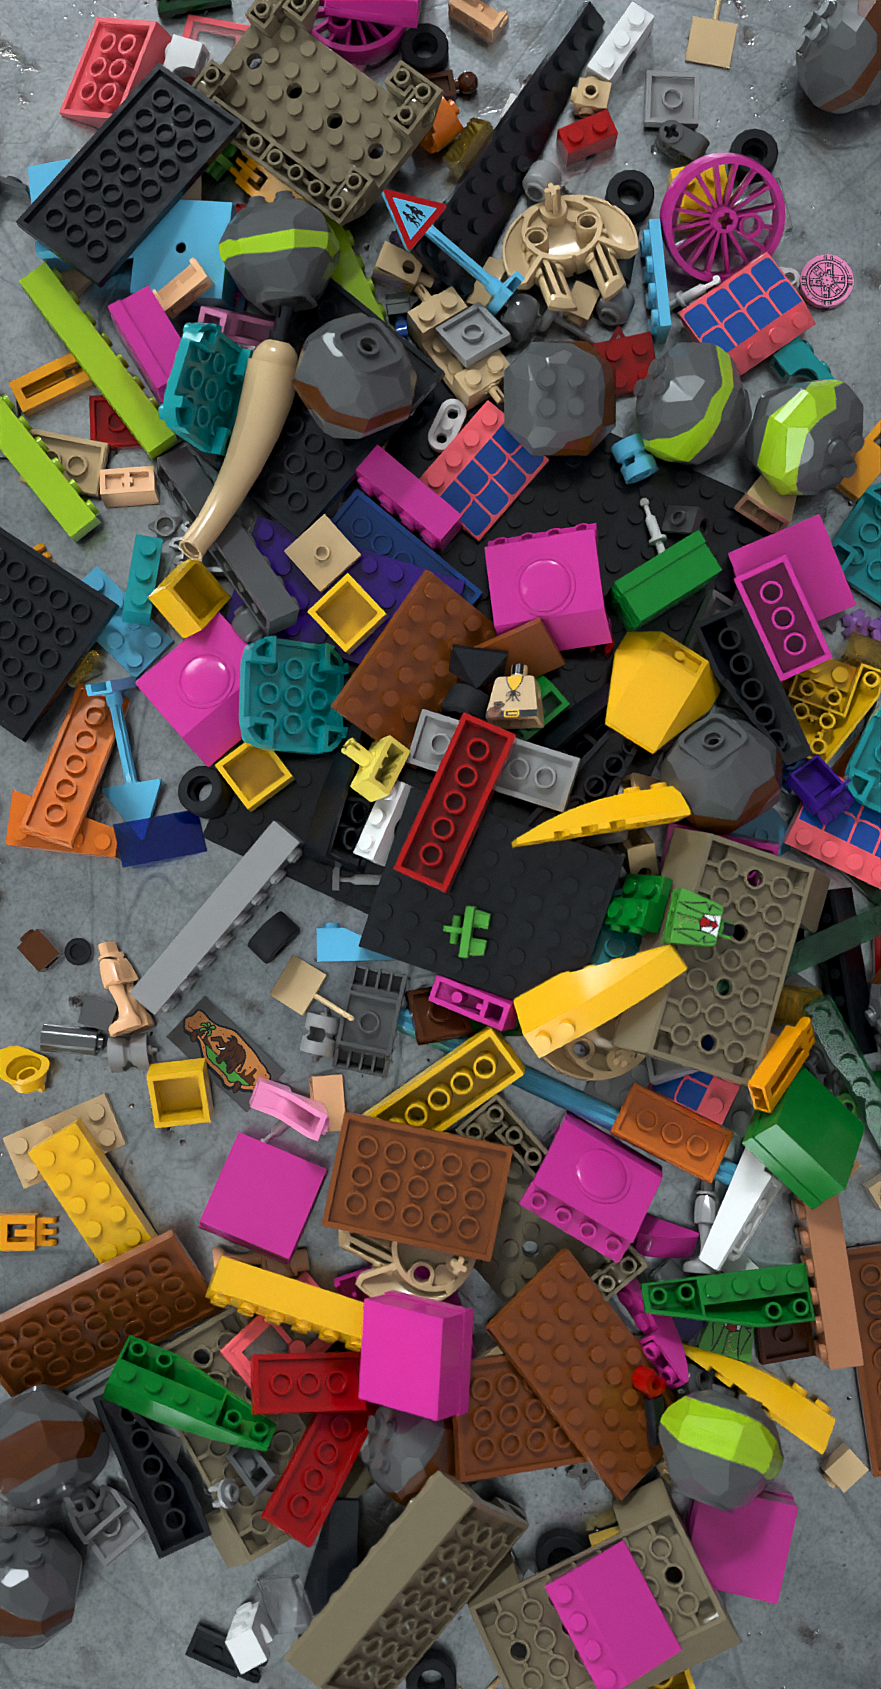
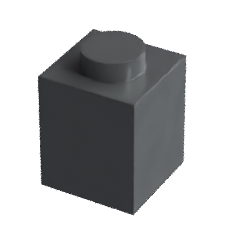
[77,996,119,1032]

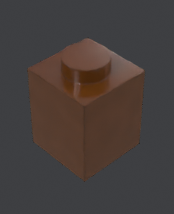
[17,929,64,972]

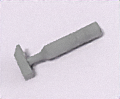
[332,867,382,891]

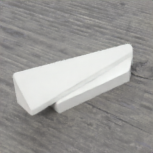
[699,1147,783,1271]

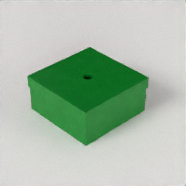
[604,529,722,632]
[742,1065,865,1210]

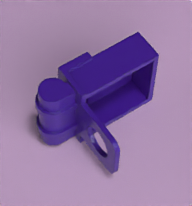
[785,754,855,825]

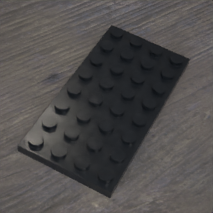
[16,62,243,288]

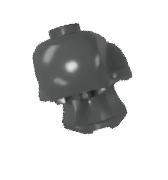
[494,293,542,348]

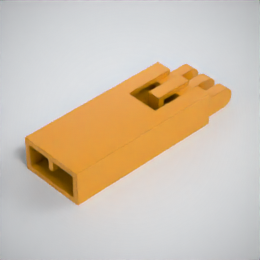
[229,151,317,209]
[9,353,94,417]
[835,420,881,503]
[748,1017,816,1113]
[0,1213,57,1251]

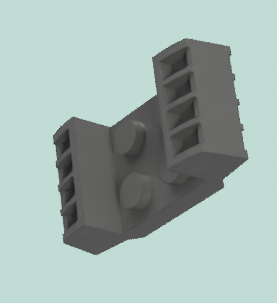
[332,964,408,1078]

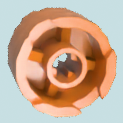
[419,97,464,154]

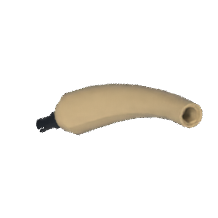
[179,305,298,561]

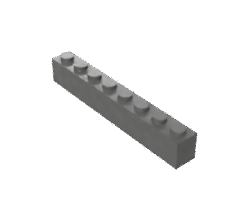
[157,446,300,636]

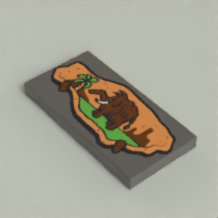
[166,996,285,1112]

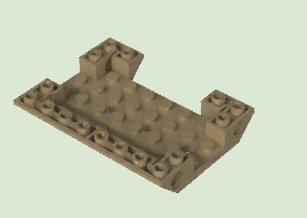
[191,0,444,226]
[611,828,831,1088]
[449,1093,649,1349]
[144,1305,375,1569]
[284,1470,529,1689]
[467,1477,742,1689]

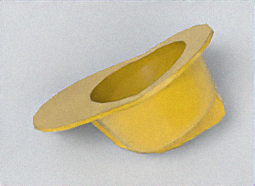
[0,1046,50,1094]

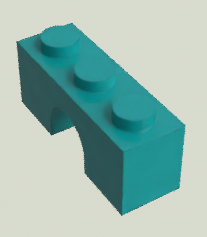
[769,336,836,384]
[122,534,163,627]

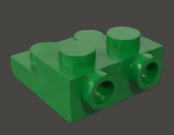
[604,874,673,937]

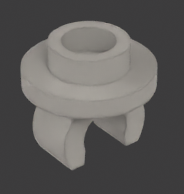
[208,1478,240,1509]

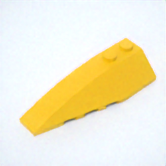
[511,782,691,848]
[513,944,688,1058]
[681,1340,836,1454]

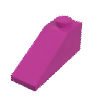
[428,974,518,1031]

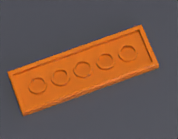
[19,683,131,849]

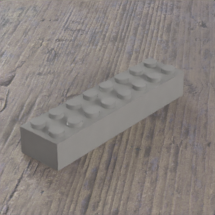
[129,821,305,1015]

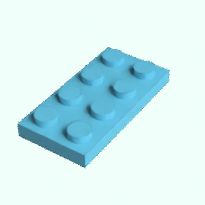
[640,219,671,344]
[82,566,175,680]

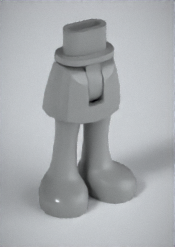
[683,1179,721,1275]

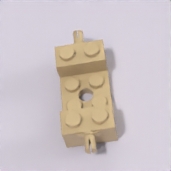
[406,284,510,412]

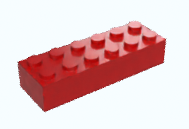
[393,712,517,894]

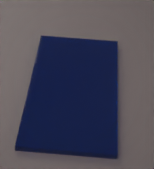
[113,811,207,868]

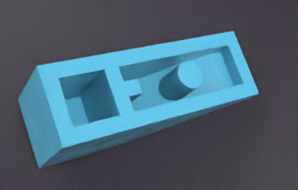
[316,923,396,962]

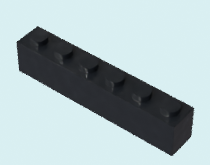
[816,887,878,1058]

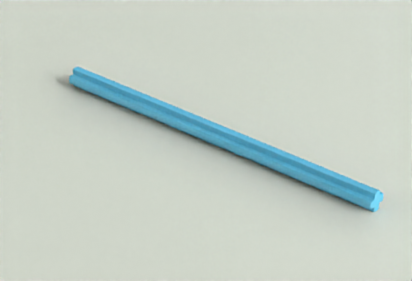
[396,1007,738,1187]

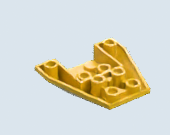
[605,631,721,754]
[781,659,881,764]

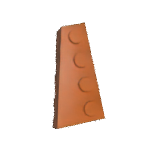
[5,790,124,859]

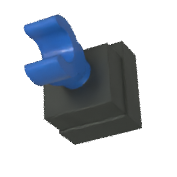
[385,291,411,341]

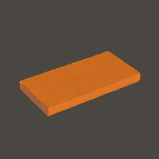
[609,1082,734,1184]

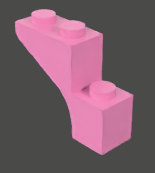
[198,305,275,347]
[249,1076,330,1141]

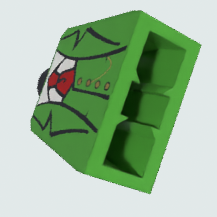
[662,888,735,947]
[695,1321,754,1363]

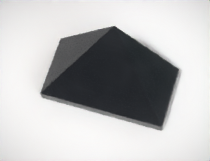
[449,644,508,689]

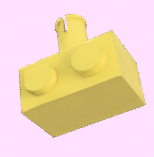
[341,735,411,802]

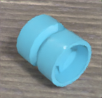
[611,433,659,484]

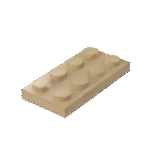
[3,1093,128,1189]

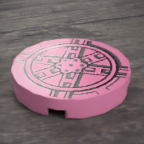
[799,254,854,309]

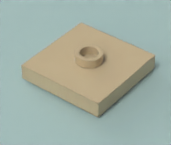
[284,514,362,593]

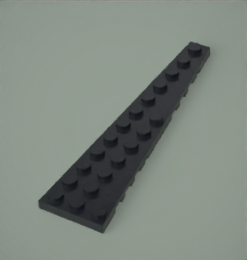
[410,1,605,303]

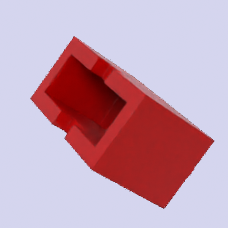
[556,109,618,167]

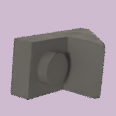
[226,1445,278,1498]

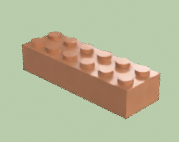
[791,1193,864,1370]

